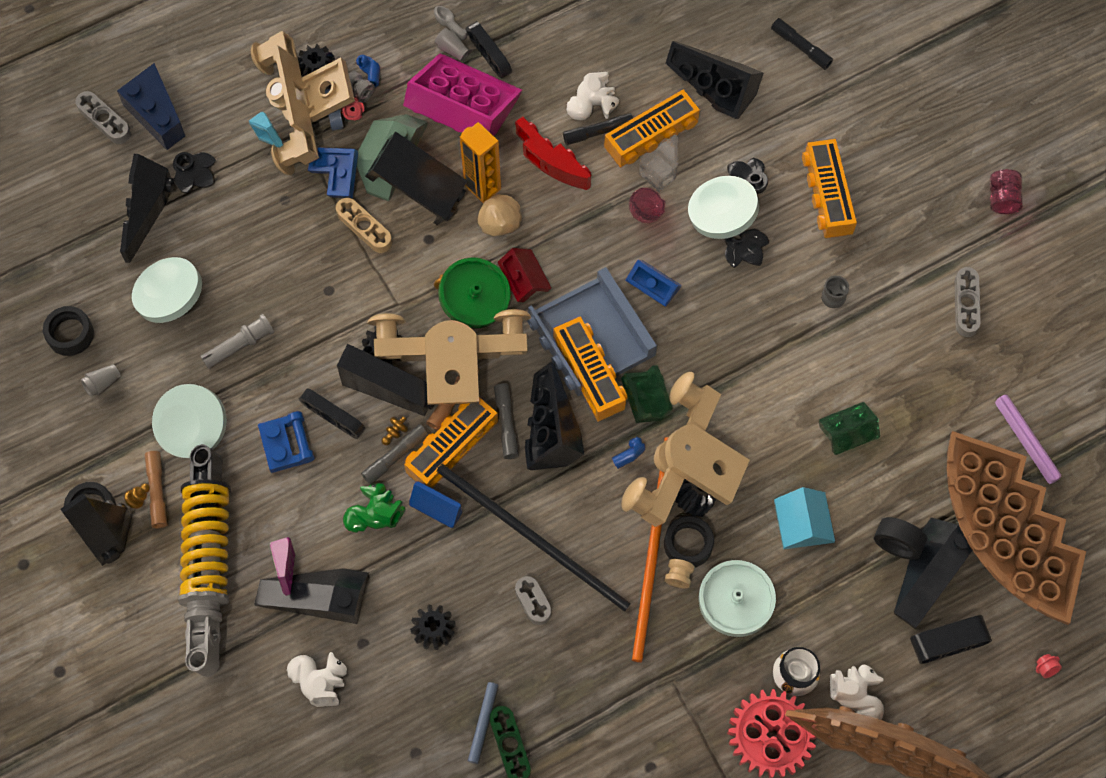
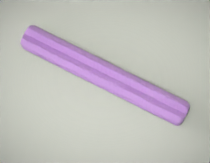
[995,395,1061,484]

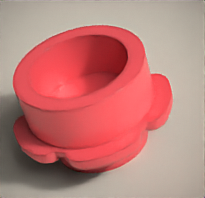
[341,97,364,121]
[1036,654,1062,678]

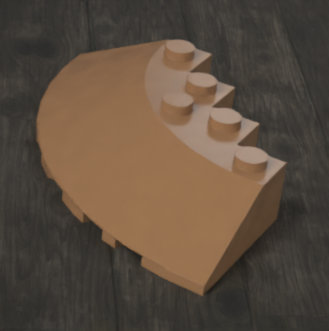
[947,431,1086,625]
[785,706,991,778]

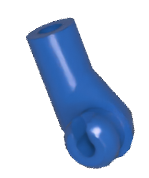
[356,54,380,87]
[612,437,646,469]

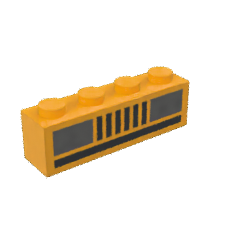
[604,89,700,168]
[460,122,501,203]
[802,139,857,238]
[553,316,628,422]
[404,397,498,488]

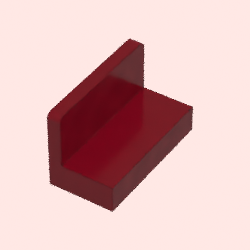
[497,248,551,303]

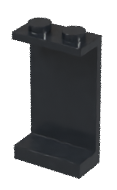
[365,131,467,225]

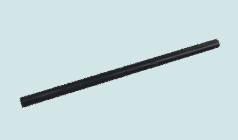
[436,463,631,612]

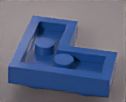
[308,148,358,198]

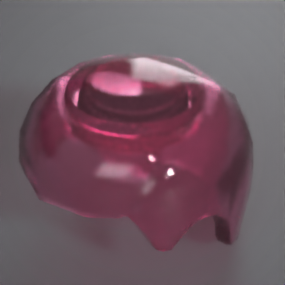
[629,188,665,224]

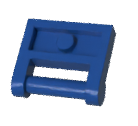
[258,411,315,473]

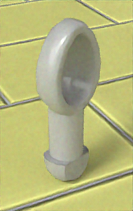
[434,6,467,41]

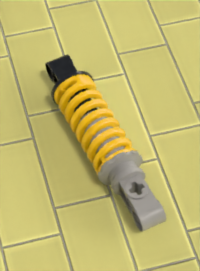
[178,444,231,677]

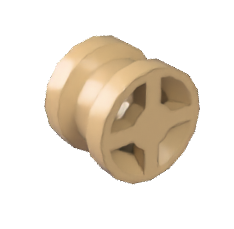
[664,559,695,588]

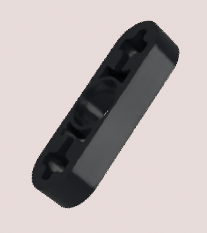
[466,21,512,79]
[299,388,366,439]

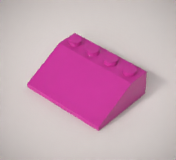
[403,53,522,136]

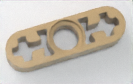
[336,198,392,253]

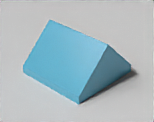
[774,487,835,549]

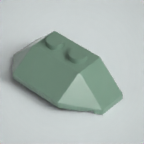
[357,114,428,201]

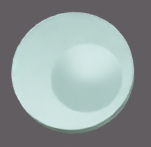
[688,176,759,239]
[132,257,202,323]
[152,384,227,459]
[698,560,776,637]

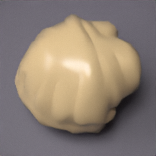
[478,194,522,236]

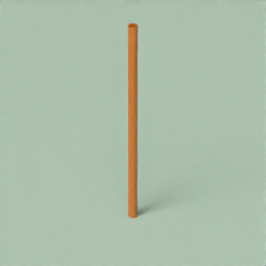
[632,437,669,663]

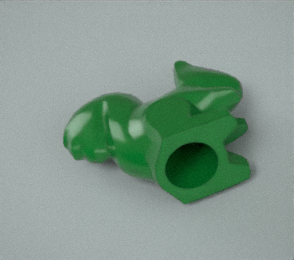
[343,483,406,533]

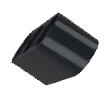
[910,615,992,664]

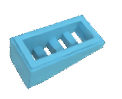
[249,112,283,148]

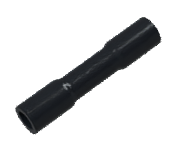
[771,18,833,70]
[563,113,633,146]

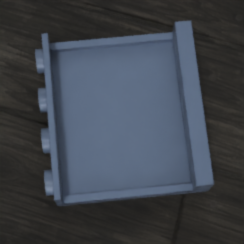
[527,267,657,396]

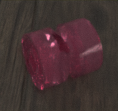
[990,169,1023,214]

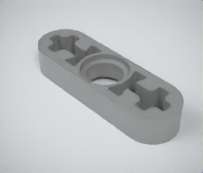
[75,91,131,144]
[954,267,981,337]

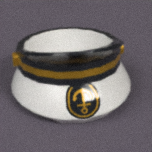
[773,647,820,696]

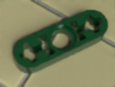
[490,706,531,778]

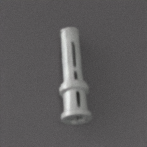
[200,314,275,369]

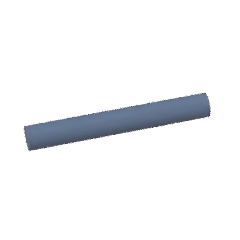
[468,682,498,764]

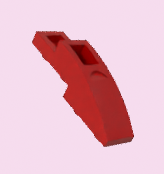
[515,116,592,190]

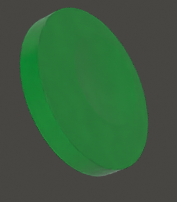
[438,257,510,328]

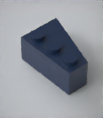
[117,63,185,150]

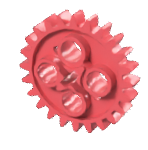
[728,689,816,778]

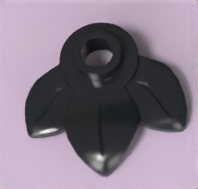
[173,152,216,193]
[727,158,768,194]
[724,229,770,268]

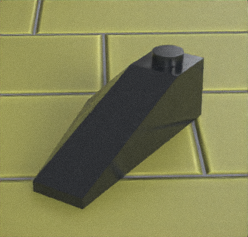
[665,41,764,119]
[120,154,174,263]
[525,362,585,470]
[60,493,132,566]
[894,518,973,629]
[254,568,369,624]

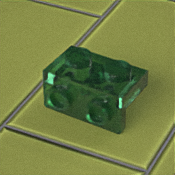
[621,365,673,423]
[819,402,880,455]

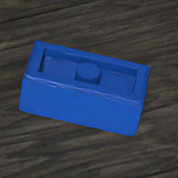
[625,260,682,307]
[409,481,462,528]

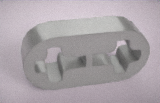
[515,576,551,625]

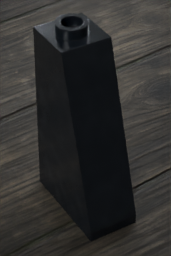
[337,344,434,416]

